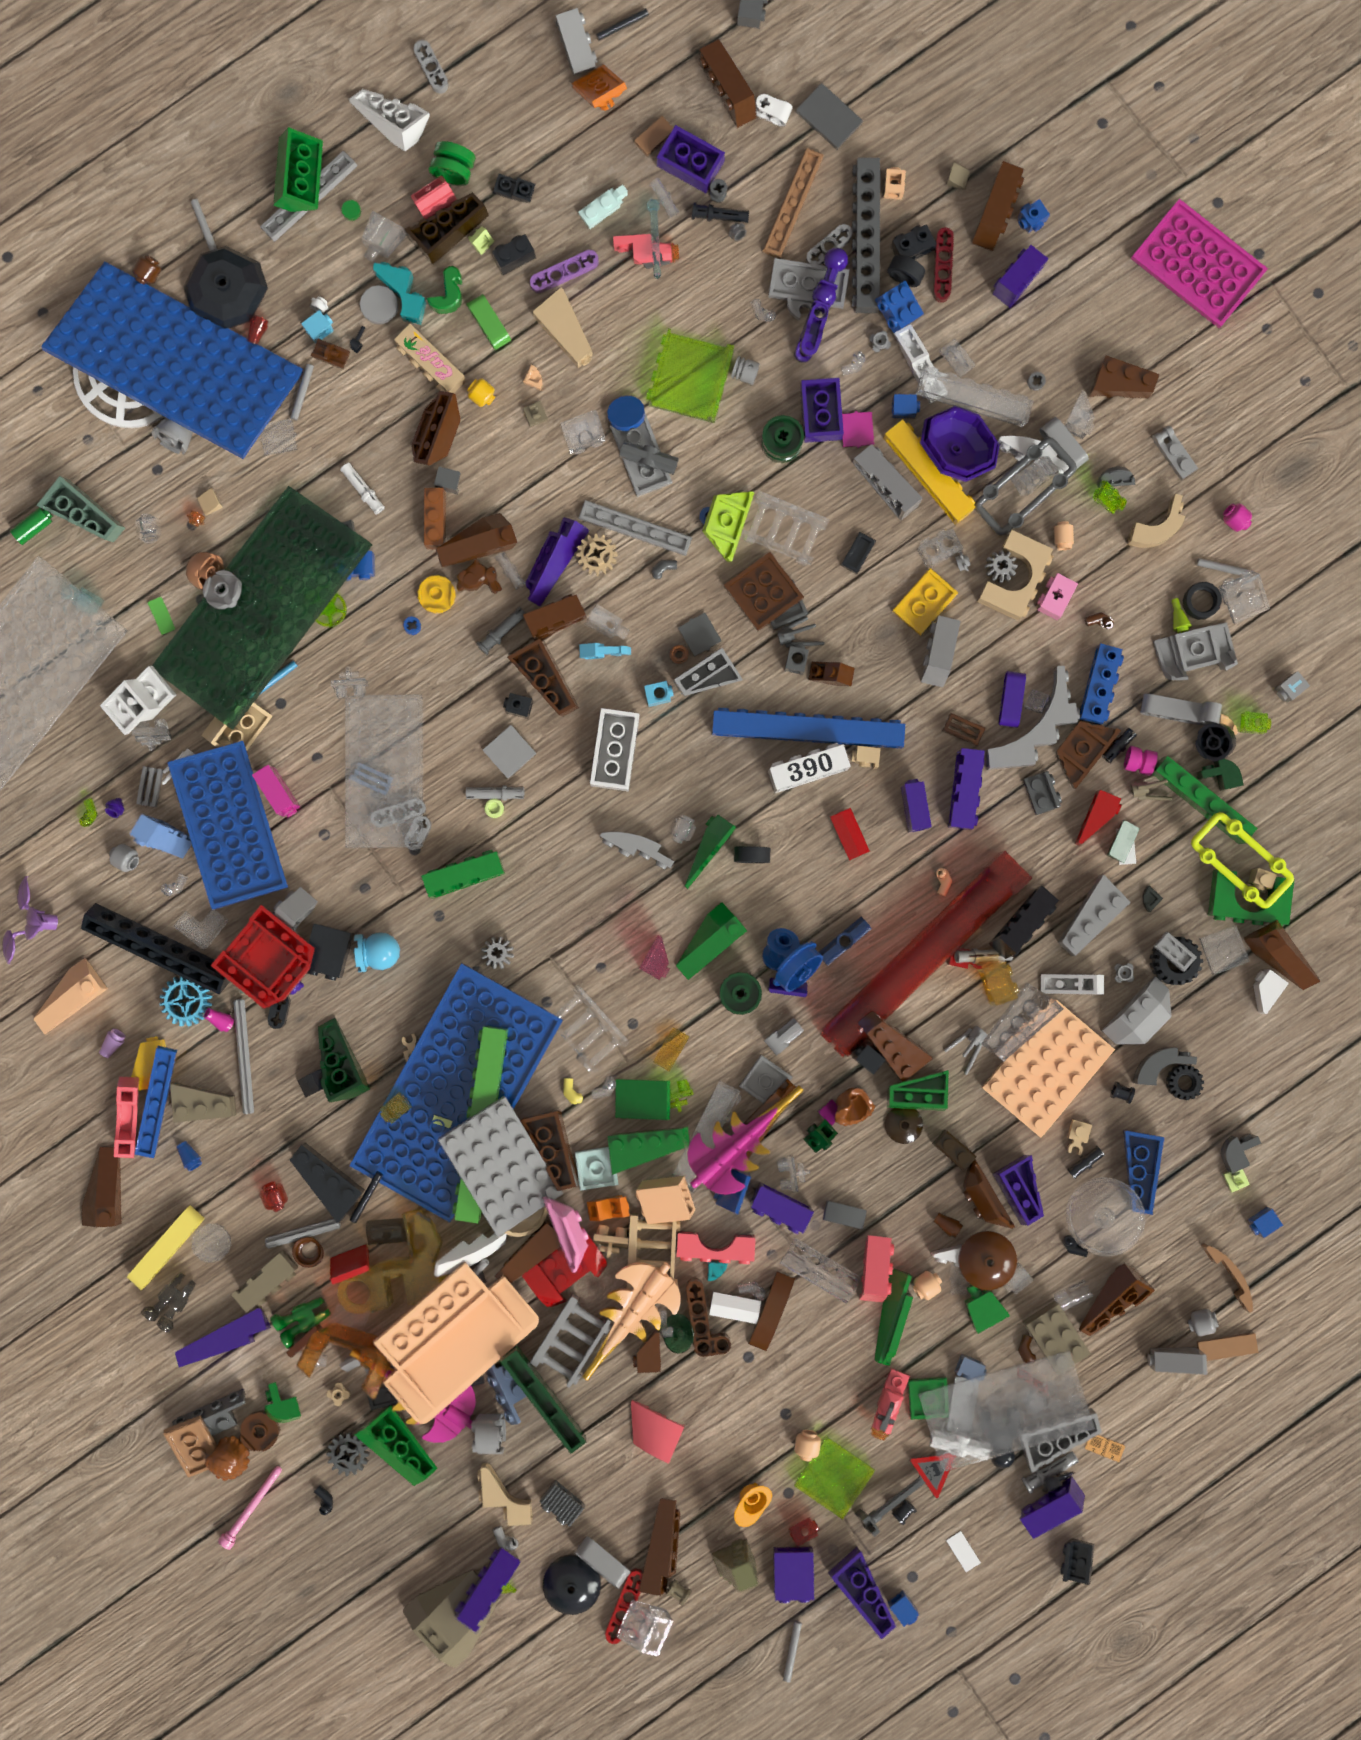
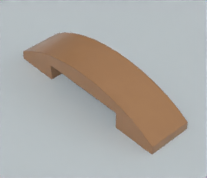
[1201,1243,1253,1313]

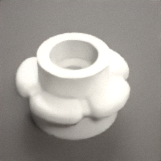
[310,296,328,314]

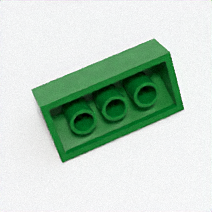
[273,127,323,212]

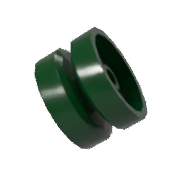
[761,415,804,463]
[719,972,762,1015]

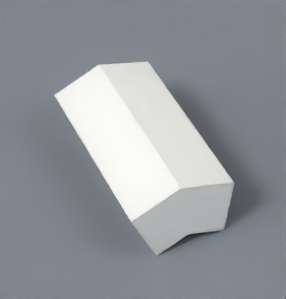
[709,1292,761,1324]

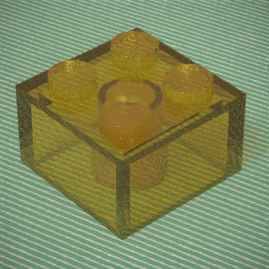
[978,961,1019,1006]

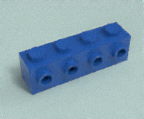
[1078,643,1124,725]

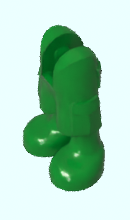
[270,1297,331,1349]

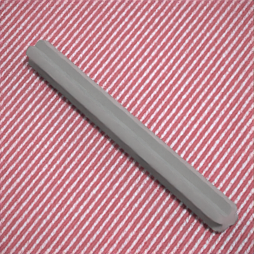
[233,999,254,1114]

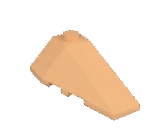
[34,958,108,1034]

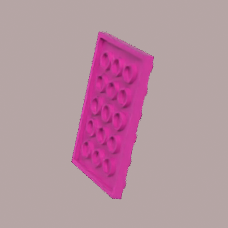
[1131,199,1268,329]

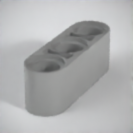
[1039,417,1089,469]
[575,1536,630,1589]

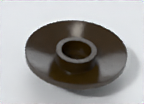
[885,1108,923,1144]

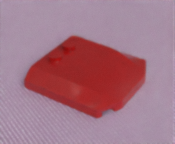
[211,905,315,1009]

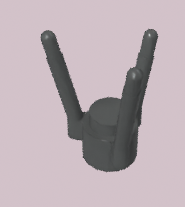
[777,617,825,648]

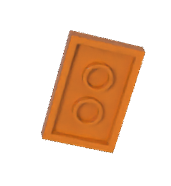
[572,64,627,111]

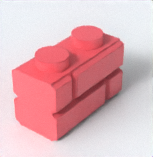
[410,175,457,219]

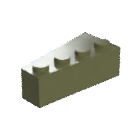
[711,1539,759,1592]

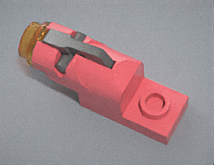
[613,234,679,269]
[871,1368,910,1441]

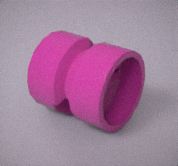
[1123,746,1158,776]

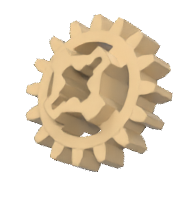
[576,533,618,576]

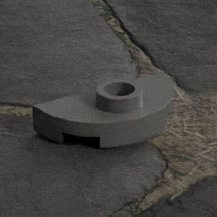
[1096,466,1136,488]

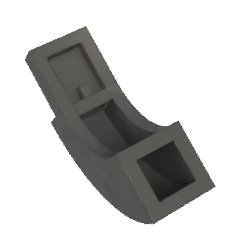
[1133,1047,1197,1085]

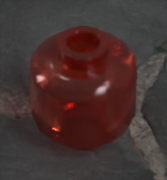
[259,1181,288,1212]

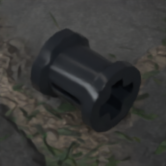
[1110,1082,1135,1104]
[892,1499,917,1525]

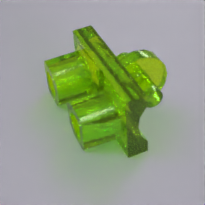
[1093,480,1127,514]
[670,1079,694,1113]

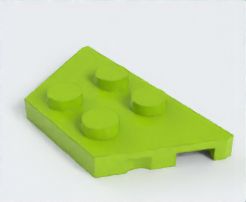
[702,492,754,562]

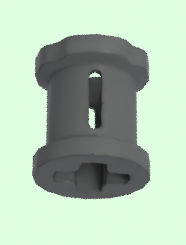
[710,179,727,203]

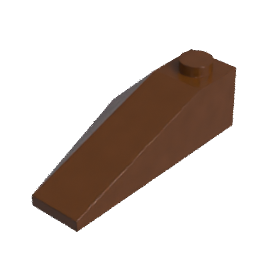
[435,513,517,567]
[1243,920,1320,990]
[1079,1263,1155,1336]

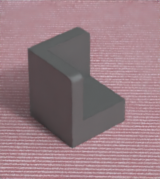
[434,467,461,494]

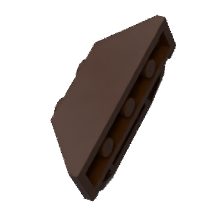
[411,391,461,466]
[963,1159,1015,1229]

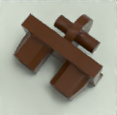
[311,338,350,369]

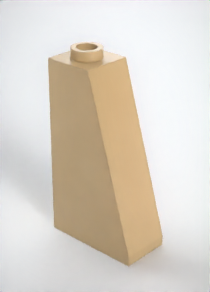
[533,287,592,368]

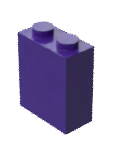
[901,779,932,833]
[773,1547,814,1603]

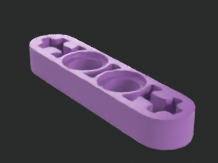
[530,250,599,293]

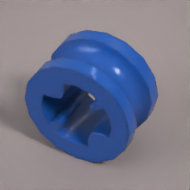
[403,617,421,635]

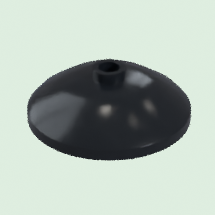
[543,1555,601,1615]

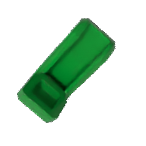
[427,266,463,314]

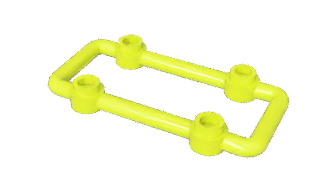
[1191,812,1294,908]

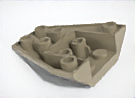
[402,1569,499,1668]

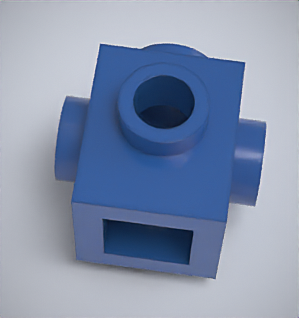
[1018,199,1050,233]

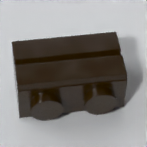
[932,1129,977,1171]

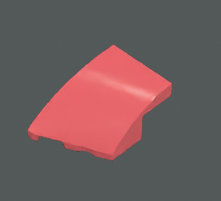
[631,1400,684,1464]

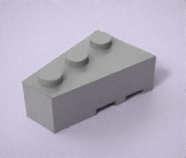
[554,8,597,76]
[921,615,960,687]

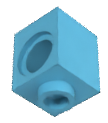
[301,310,334,344]
[644,681,674,707]

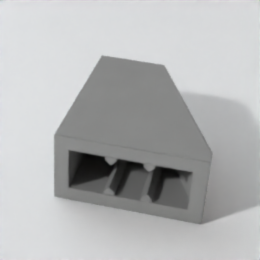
[1147,1347,1207,1375]

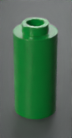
[10,507,53,545]

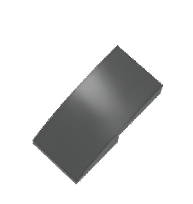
[822,1201,867,1230]

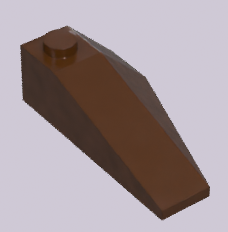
[82,1146,122,1227]

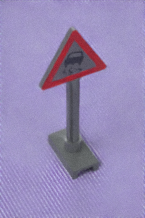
[854,1453,956,1537]

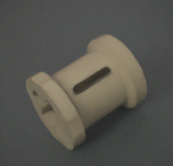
[666,1579,691,1606]

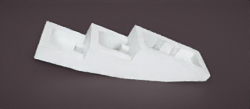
[894,324,947,404]
[434,1233,507,1277]

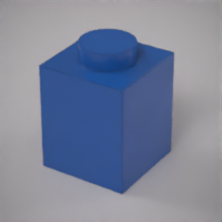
[892,394,920,419]
[1248,1207,1283,1238]
[888,1590,919,1627]

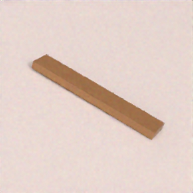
[763,148,824,259]

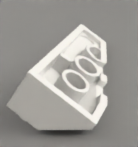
[349,89,429,151]

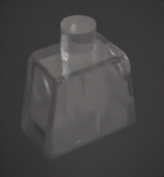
[362,211,406,262]
[584,604,630,640]

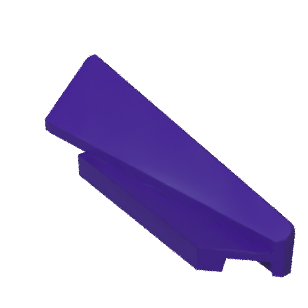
[175,1308,271,1368]

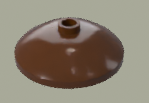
[958,1231,1017,1290]

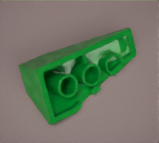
[685,815,736,889]

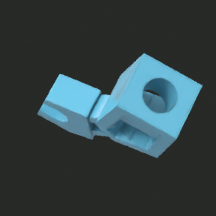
[579,643,631,660]

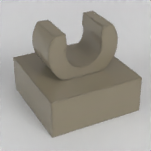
[523,401,548,427]

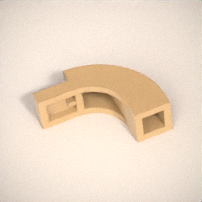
[1127,494,1185,548]

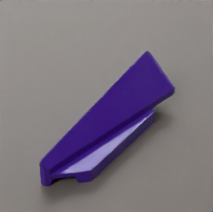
[526,517,589,606]

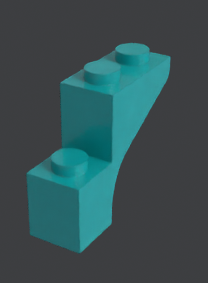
[373,262,427,325]

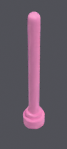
[218,1466,282,1550]

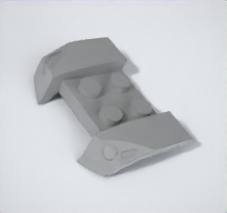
[1153,622,1238,680]

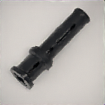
[691,202,749,223]

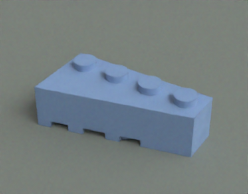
[129,814,192,859]

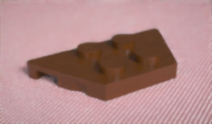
[1056,721,1121,789]

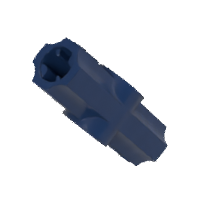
[819,916,872,966]

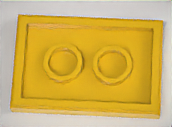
[892,568,959,636]

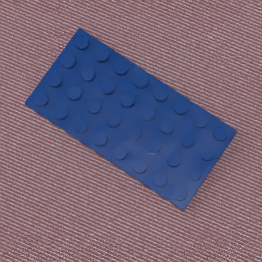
[167,741,288,910]

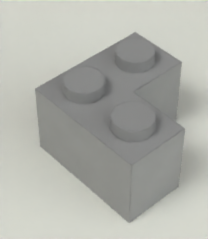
[272,887,318,931]

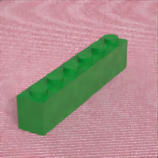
[1152,756,1258,844]

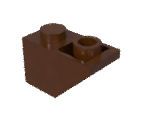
[808,662,855,687]

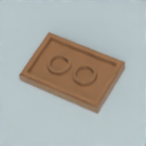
[163,1415,217,1478]

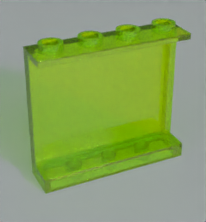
[646,328,734,423]

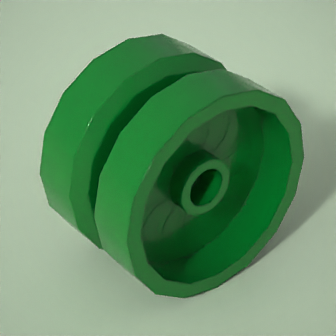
[428,141,476,186]

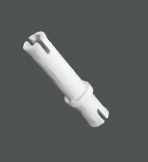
[340,463,385,515]

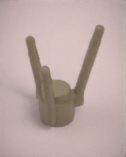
[1131,775,1173,801]

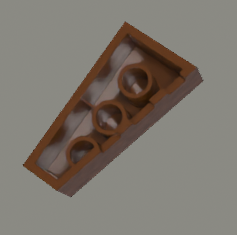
[972,161,1025,251]
[857,1010,933,1082]

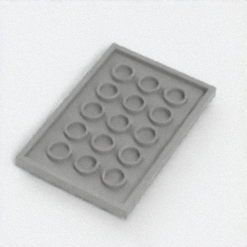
[438,1096,563,1237]

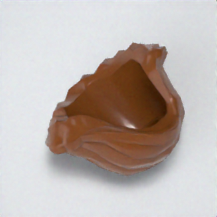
[835,1087,875,1126]
[205,1436,250,1481]

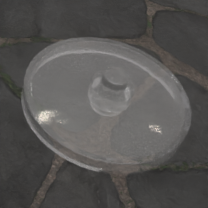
[1066,1177,1145,1256]

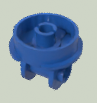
[762,928,823,992]

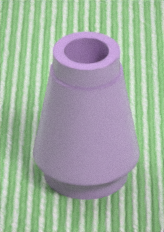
[99,1029,125,1058]

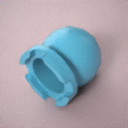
[354,932,400,973]

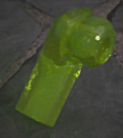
[79,798,98,827]

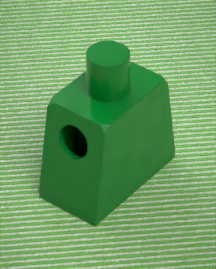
[964,1285,1010,1334]

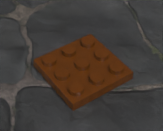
[724,552,804,632]

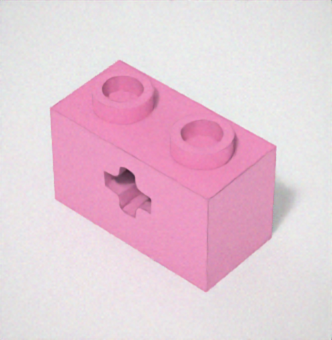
[1037,573,1078,621]

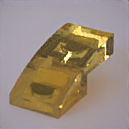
[653,1027,690,1072]

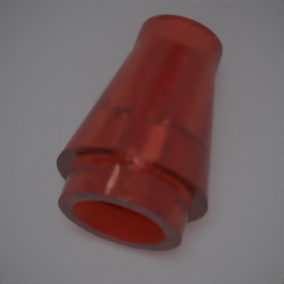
[247,315,269,345]

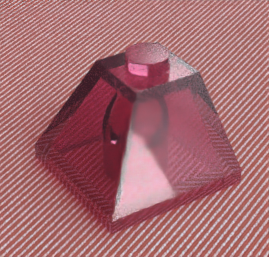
[639,935,670,980]

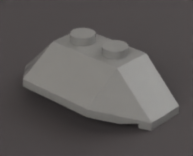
[1101,976,1172,1044]

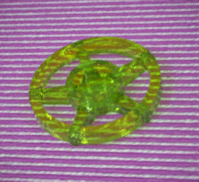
[311,591,347,627]

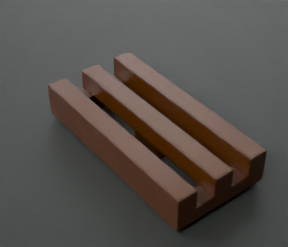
[942,713,985,746]
[286,1324,322,1358]

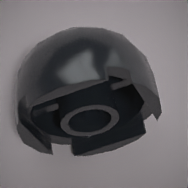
[1195,723,1236,761]

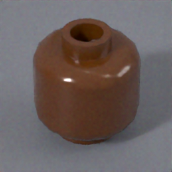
[132,255,161,284]

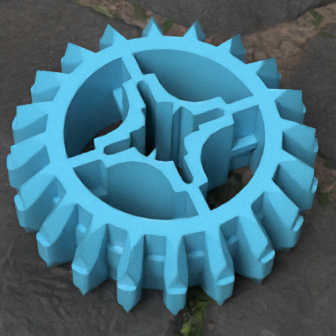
[159,976,212,1026]

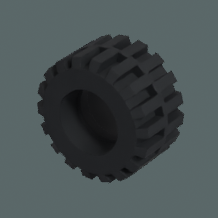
[1150,937,1203,985]

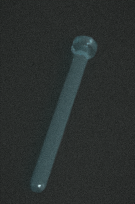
[647,199,661,279]

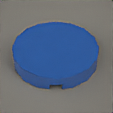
[607,396,645,431]

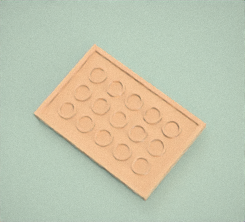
[981,1000,1115,1138]

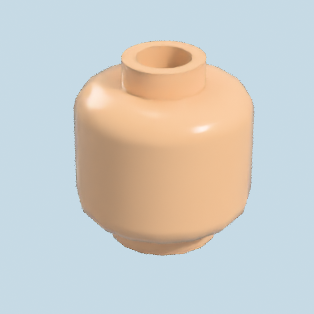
[912,1271,942,1300]
[794,1430,821,1461]

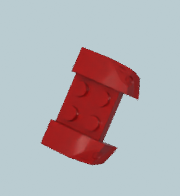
[522,1227,607,1307]

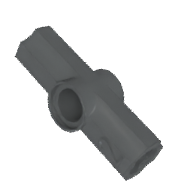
[619,440,679,475]

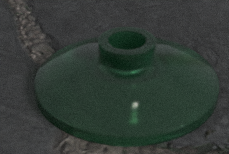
[663,1314,694,1354]

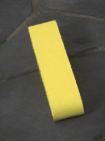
[127,1205,205,1290]

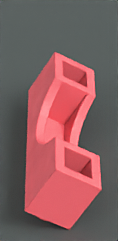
[114,1077,139,1158]
[677,1231,756,1264]

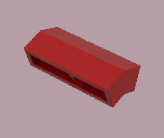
[830,808,870,861]

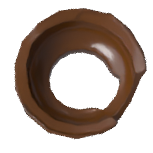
[292,1237,324,1268]

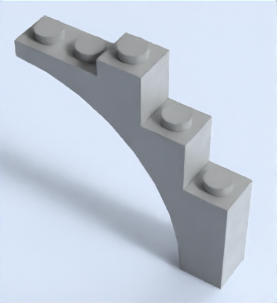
[985,666,1080,770]

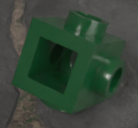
[803,1119,838,1153]

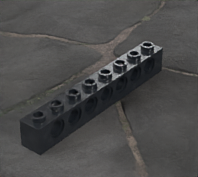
[81,903,230,995]

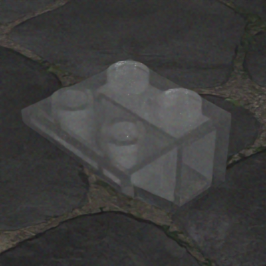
[617,1600,673,1657]

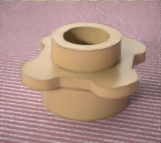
[327,1382,350,1406]

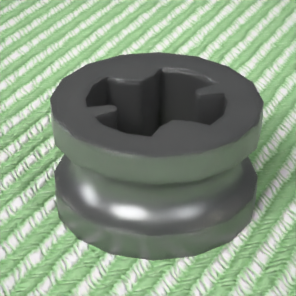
[1027,372,1046,391]

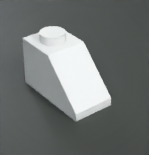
[1253,969,1289,1014]

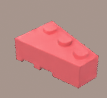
[859,1235,894,1303]

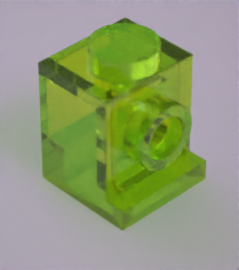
[1240,711,1271,734]

